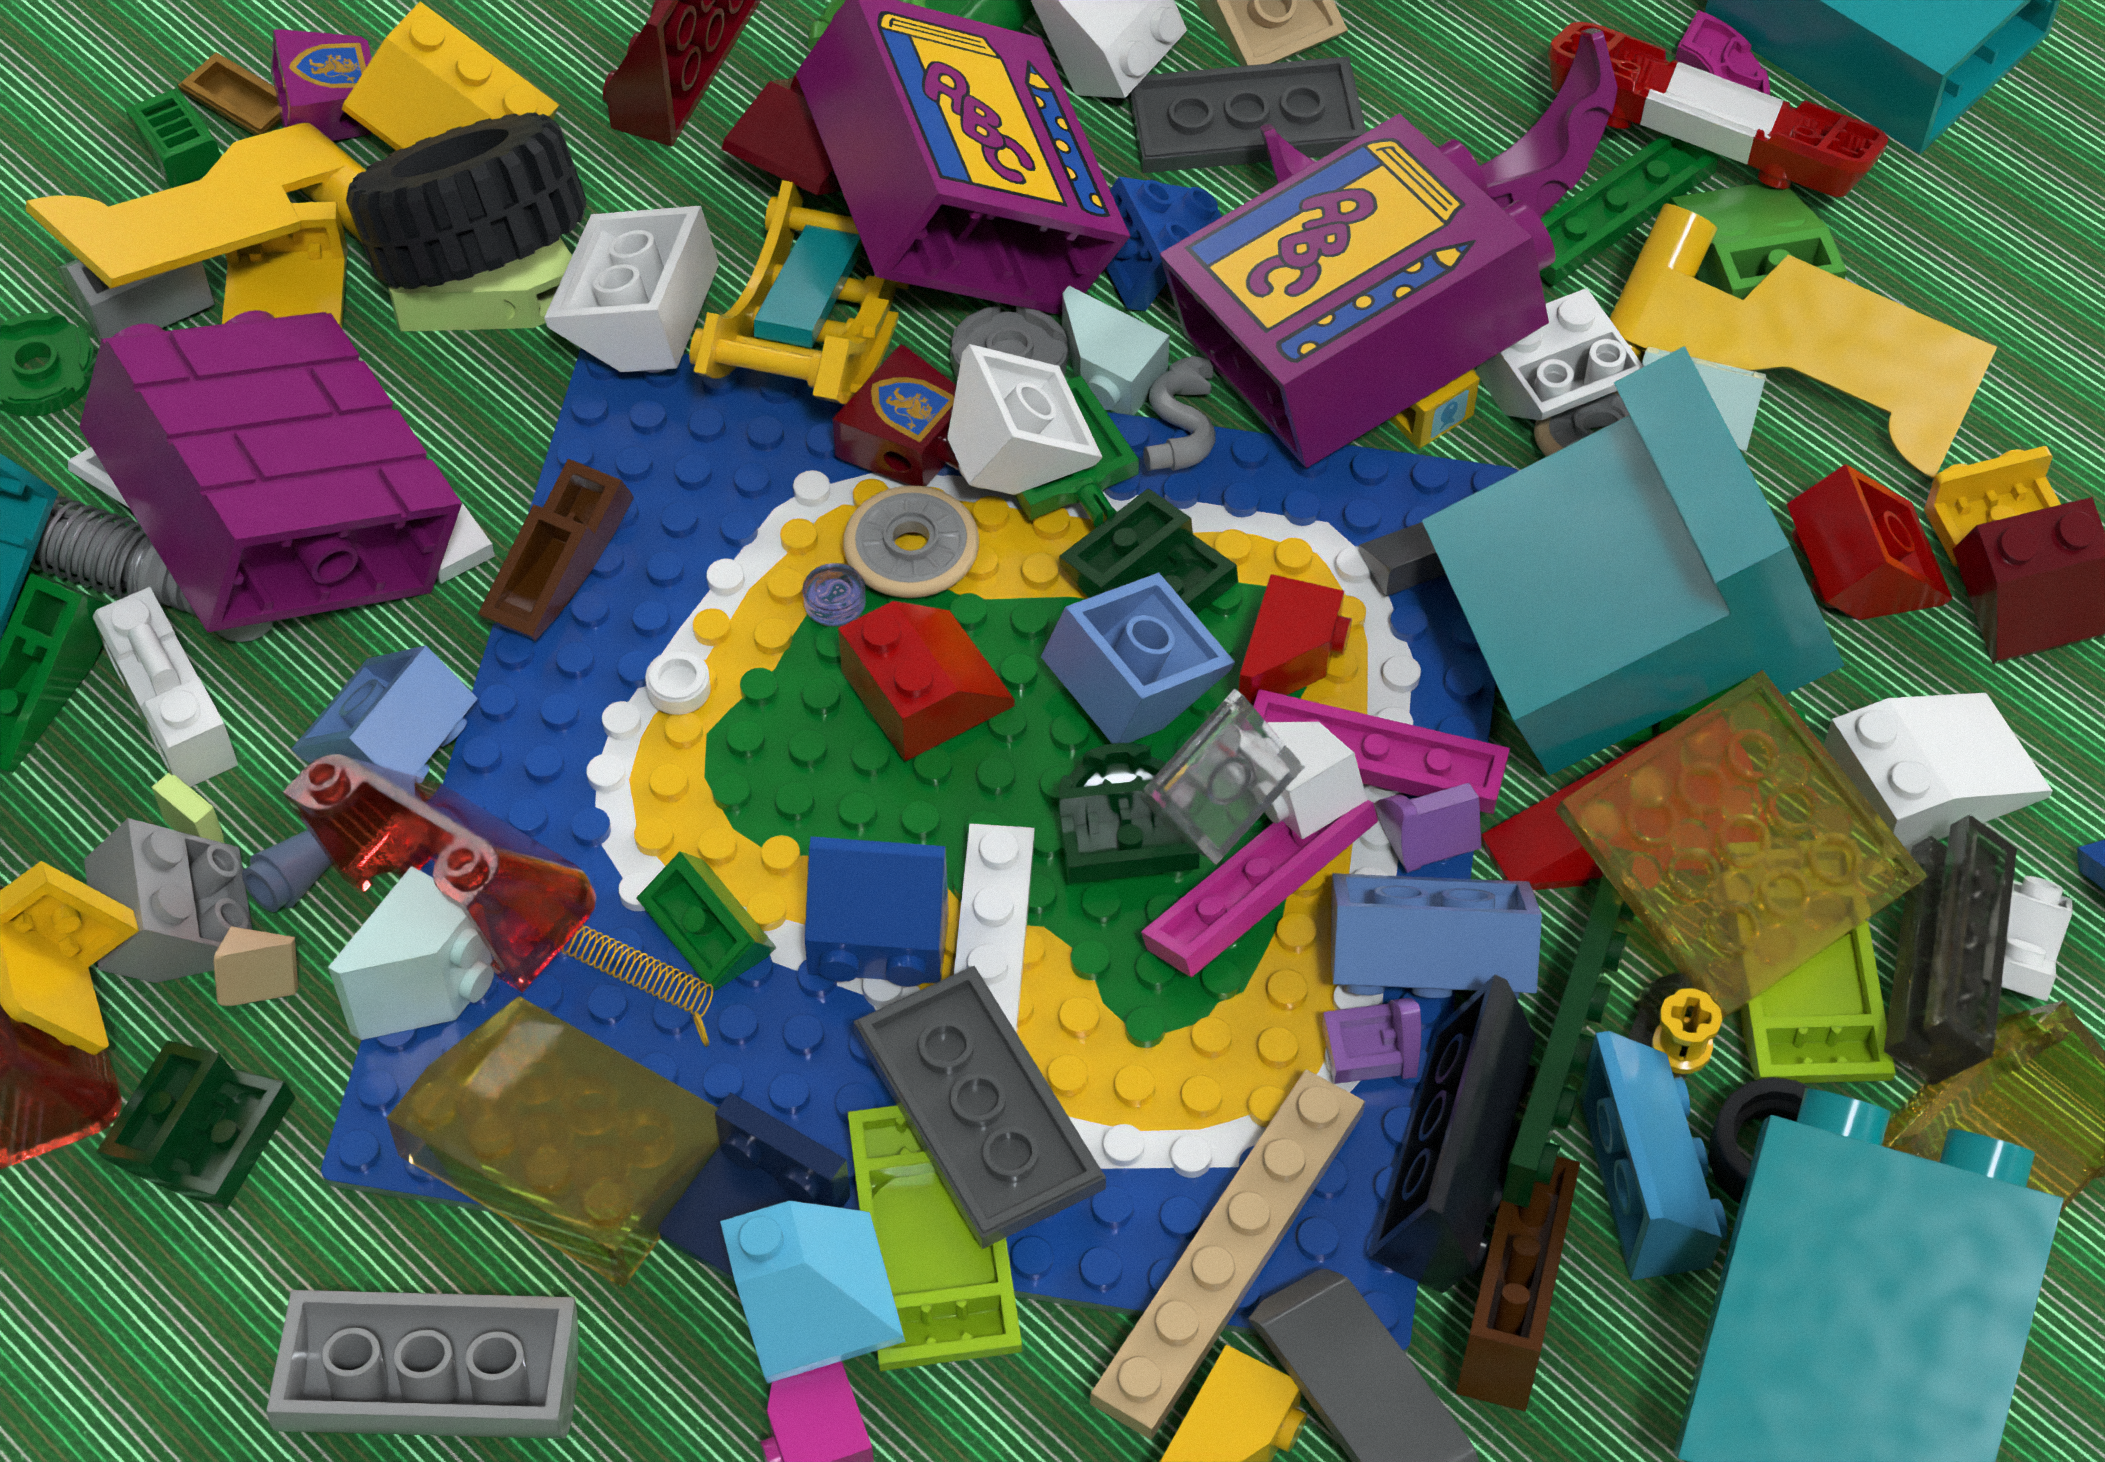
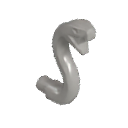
[1143,356,1216,471]

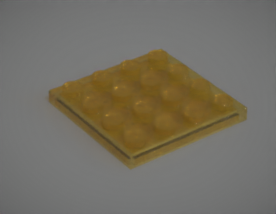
[1555,670,1928,1021]

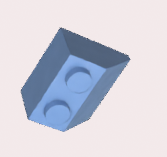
[1041,573,1235,744]
[291,645,478,796]

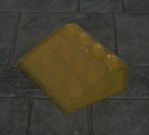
[386,996,720,1288]

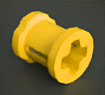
[1651,989,1722,1074]

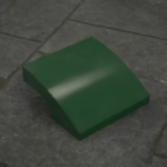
[1059,488,1238,615]
[97,1040,295,1210]

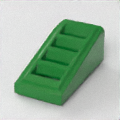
[125,88,221,189]

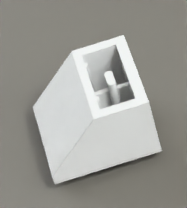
[1476,288,1644,420]

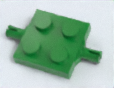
[1014,375,1139,528]

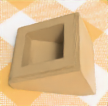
[214,926,298,1006]

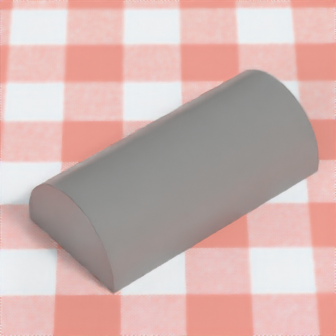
[266,1290,578,1439]

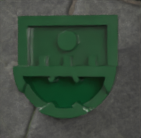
[1059,743,1200,884]

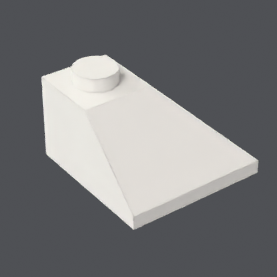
[947,344,1102,495]

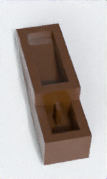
[478,459,634,640]

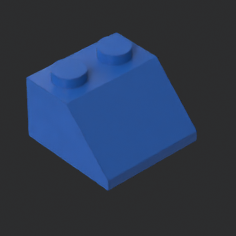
[805,836,949,987]

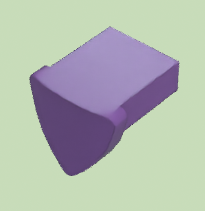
[1375,783,1481,873]
[1322,998,1421,1084]

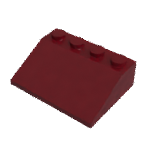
[603,0,761,147]

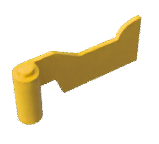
[26,123,366,289]
[1609,204,1997,480]

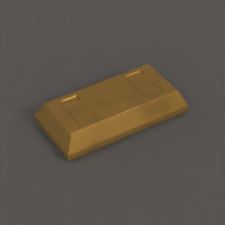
[178,52,282,136]

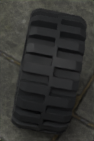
[346,113,587,289]

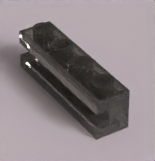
[1884,814,2017,1086]

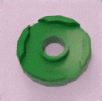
[0,312,97,417]

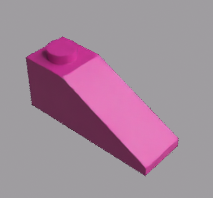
[760,1361,874,1462]

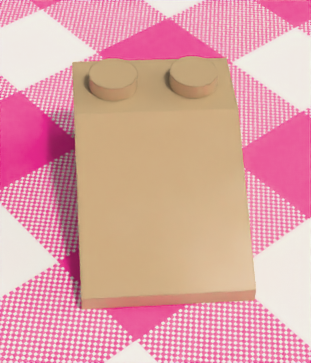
[1194,0,1348,66]

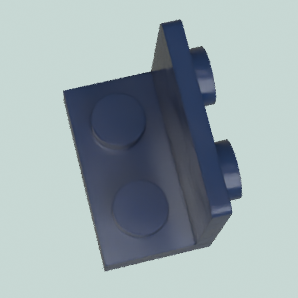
[658,1092,850,1283]

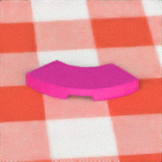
[1675,10,1770,95]

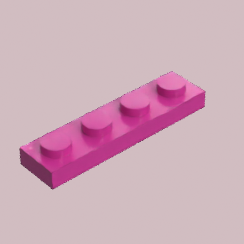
[1249,689,1510,814]
[1141,799,1378,978]

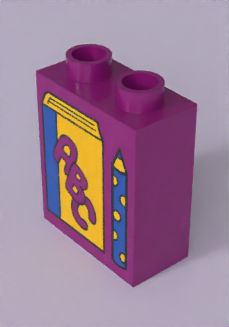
[796,0,1130,315]
[1159,113,1556,468]

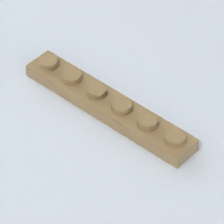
[1090,1069,1365,1440]

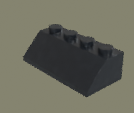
[1369,974,1536,1293]

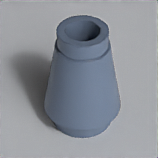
[242,823,342,912]

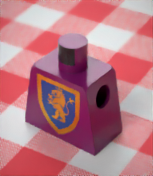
[271,29,372,141]

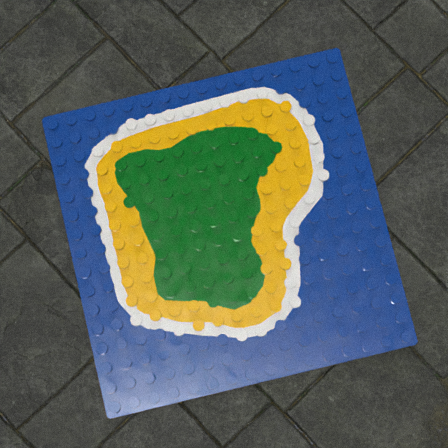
[321,348,1519,1354]

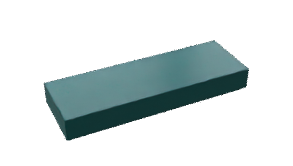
[754,225,862,348]

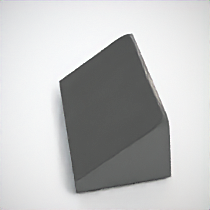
[1358,522,1446,596]

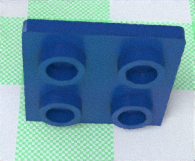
[1106,176,1222,311]

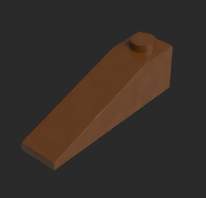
[1456,1147,1581,1412]

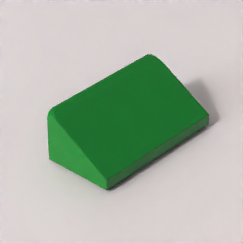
[636,851,776,991]

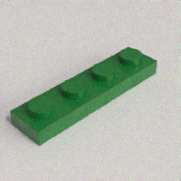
[1539,134,1719,286]

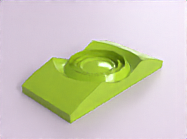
[1721,841,1896,1083]
[848,1105,1022,1371]

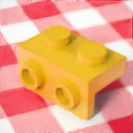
[1924,446,2061,567]

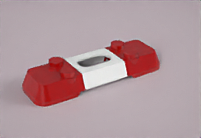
[1548,22,1888,197]

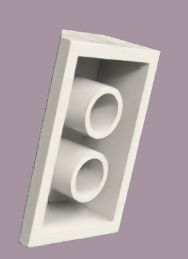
[544,206,719,373]

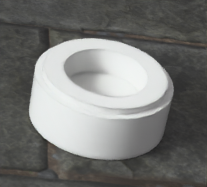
[645,650,711,715]

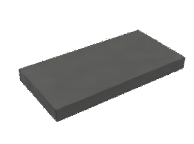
[1128,56,1367,173]
[853,965,1106,1249]

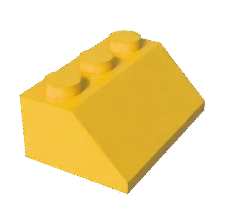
[341,1,559,151]

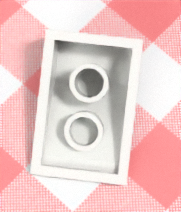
[1031,0,1187,98]
[1818,693,2053,861]

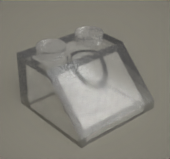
[1139,689,1305,865]

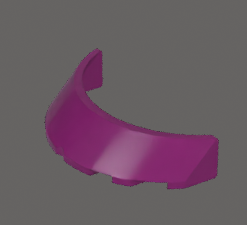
[1259,28,1618,219]

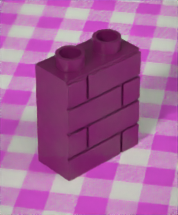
[79,310,462,632]

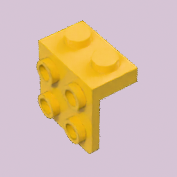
[222,201,348,328]
[0,861,139,1055]

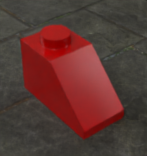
[1237,574,1352,713]

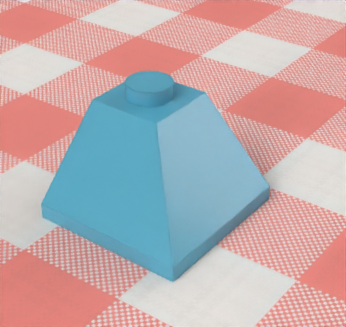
[720,1201,906,1384]

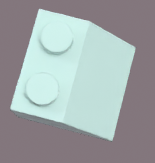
[328,866,495,1040]

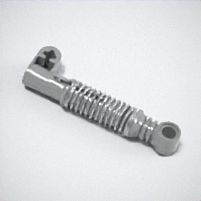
[30,495,274,642]

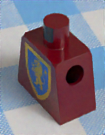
[832,344,959,486]

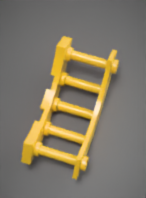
[689,180,910,404]

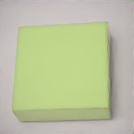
[151,773,224,843]

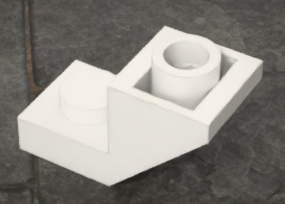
[1981,876,2073,1001]

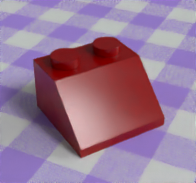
[1786,464,1953,620]
[838,601,1015,761]

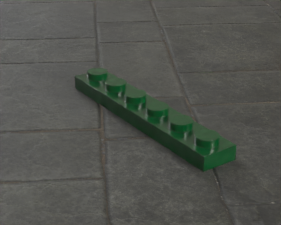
[1502,848,1644,1208]

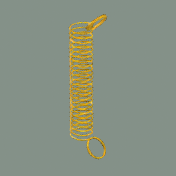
[510,914,713,1047]

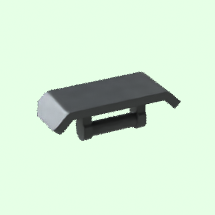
[1248,1269,1479,1462]

